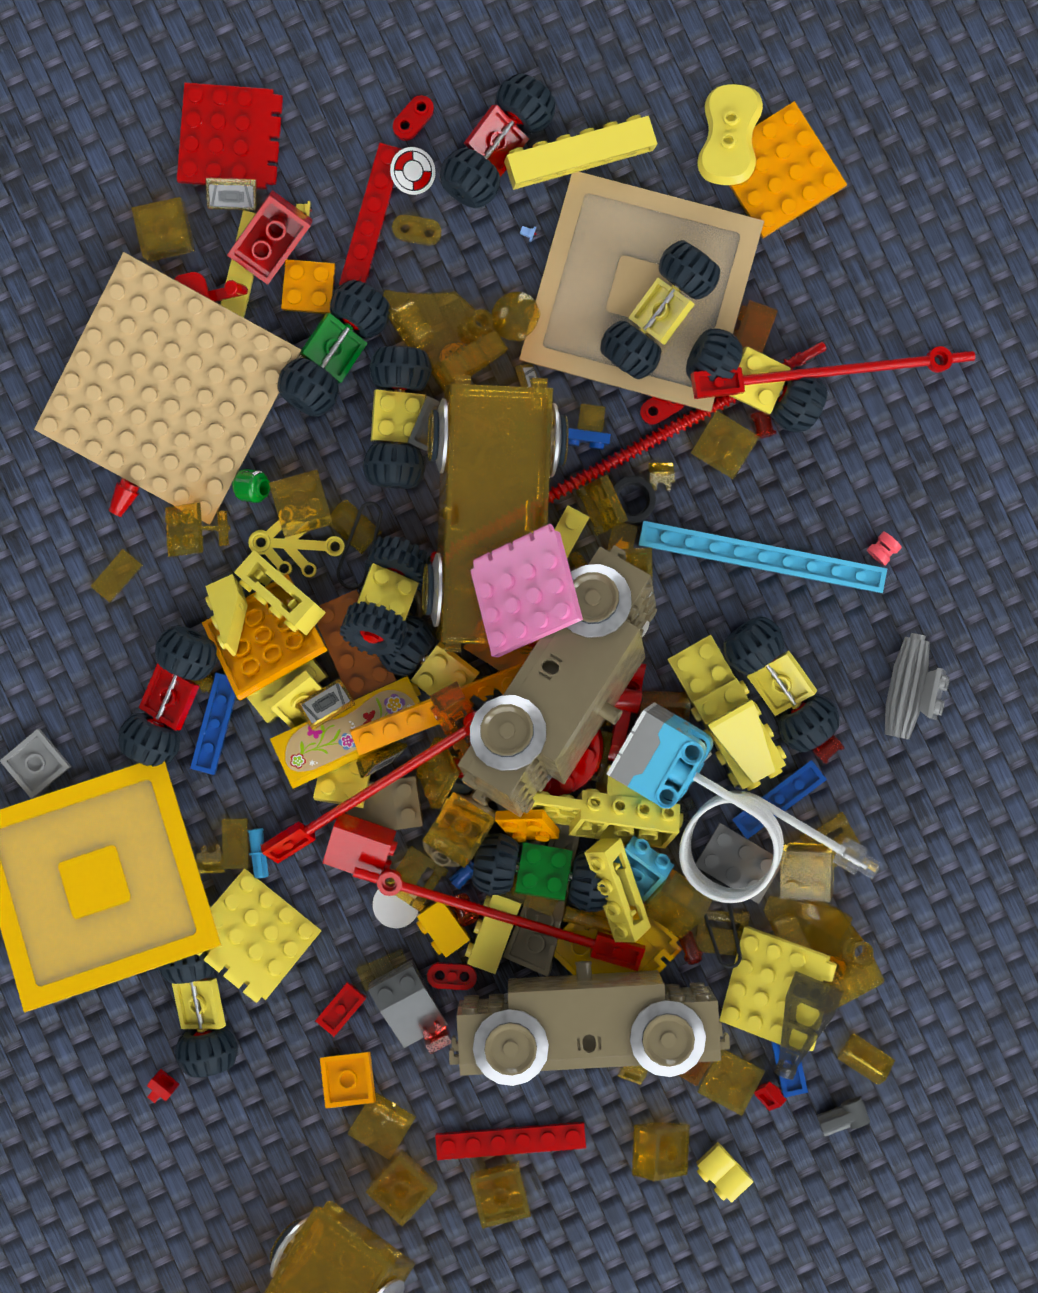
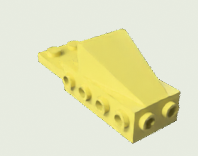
[667,635,787,791]
[531,765,683,848]

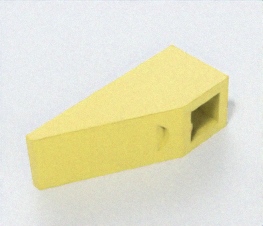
[205,574,248,656]

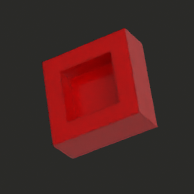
[752,1081,787,1111]

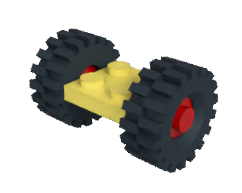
[340,536,432,657]

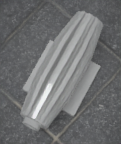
[885,633,950,739]

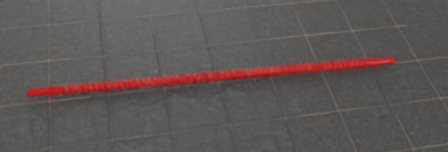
[430,342,827,563]

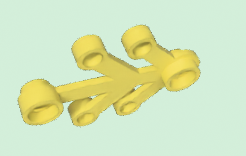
[248,512,345,578]

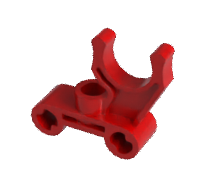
[608,663,646,761]

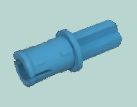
[248,828,269,878]

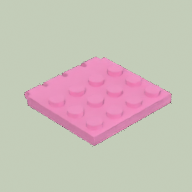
[470,524,583,658]

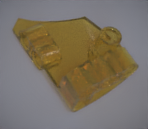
[383,290,508,392]
[763,896,885,1013]

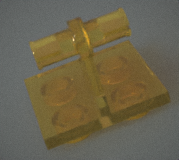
[165,503,231,557]
[347,1091,416,1160]

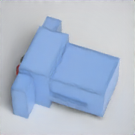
[520,226,536,242]

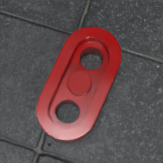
[393,95,434,141]
[640,397,685,425]
[427,962,477,990]

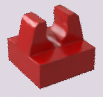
[147,1069,180,1103]

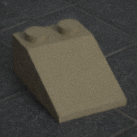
[347,775,424,830]

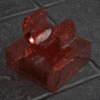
[422,1020,452,1055]

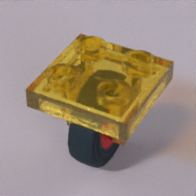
[416,737,473,808]

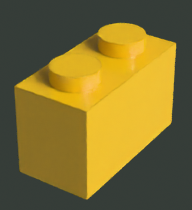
[416,902,471,957]

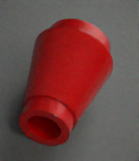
[109,478,140,517]

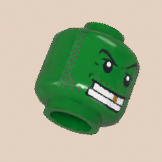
[232,469,271,503]

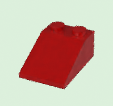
[227,190,313,285]

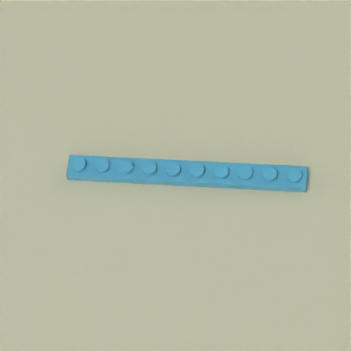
[638,521,887,593]

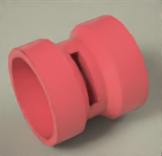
[867,531,902,566]

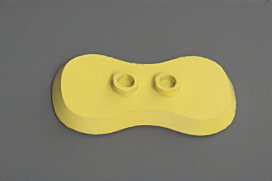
[697,84,763,185]

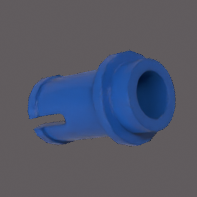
[449,858,474,890]

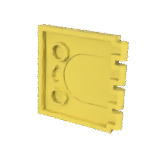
[196,868,321,1003]
[719,926,837,1053]

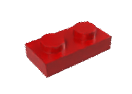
[315,982,367,1037]

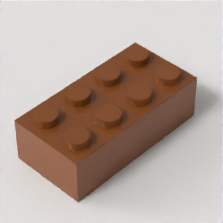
[317,589,397,701]

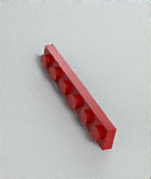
[339,143,402,286]
[435,1122,586,1160]

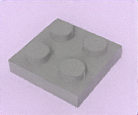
[0,729,71,799]

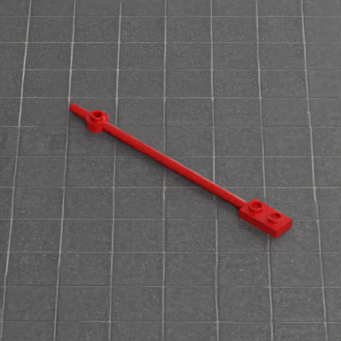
[690,346,975,399]
[261,711,477,864]
[353,867,646,971]

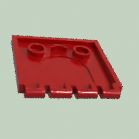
[177,82,283,190]

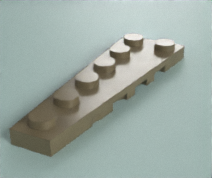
[503,824,581,977]

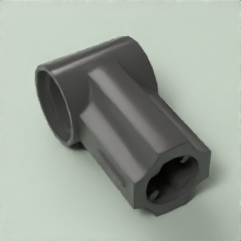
[816,1097,870,1137]

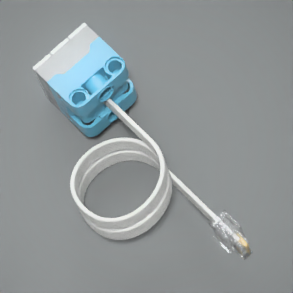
[607,702,880,903]

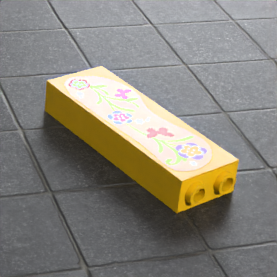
[270,676,421,789]

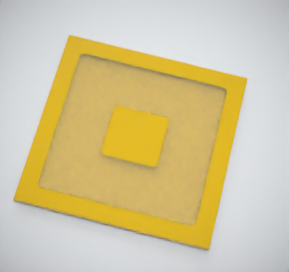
[0,761,222,1013]

